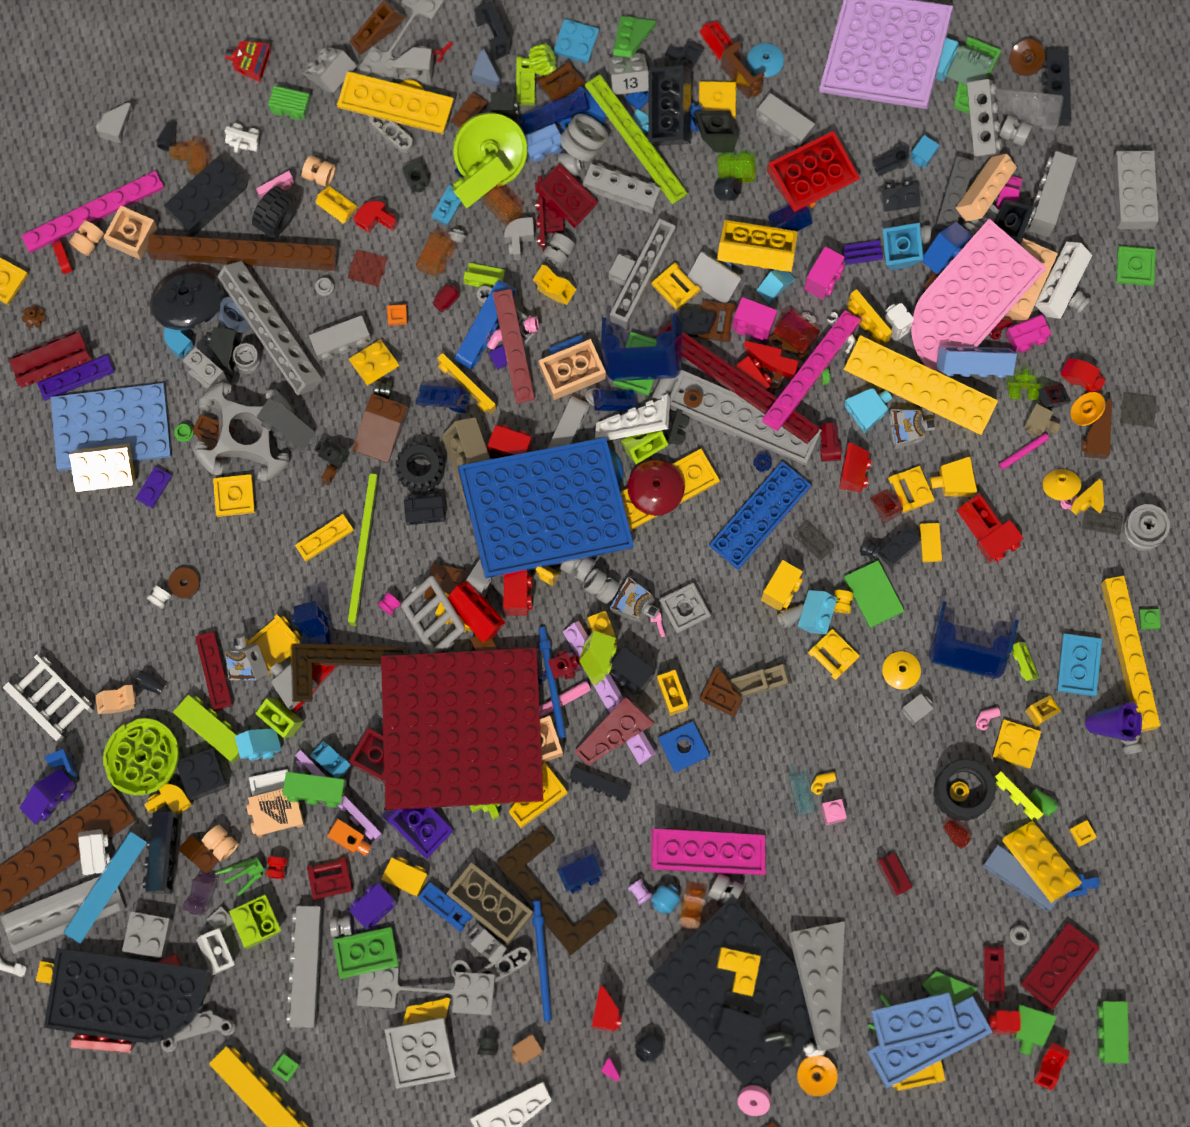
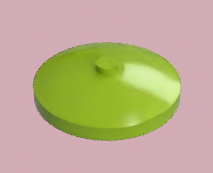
[453,112,527,188]

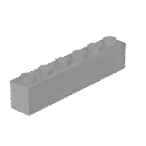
[610,218,676,329]
[287,906,322,1028]

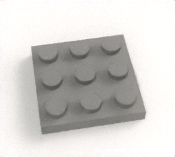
[385,1017,456,1089]

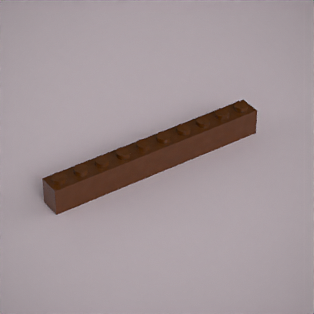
[147,235,337,271]

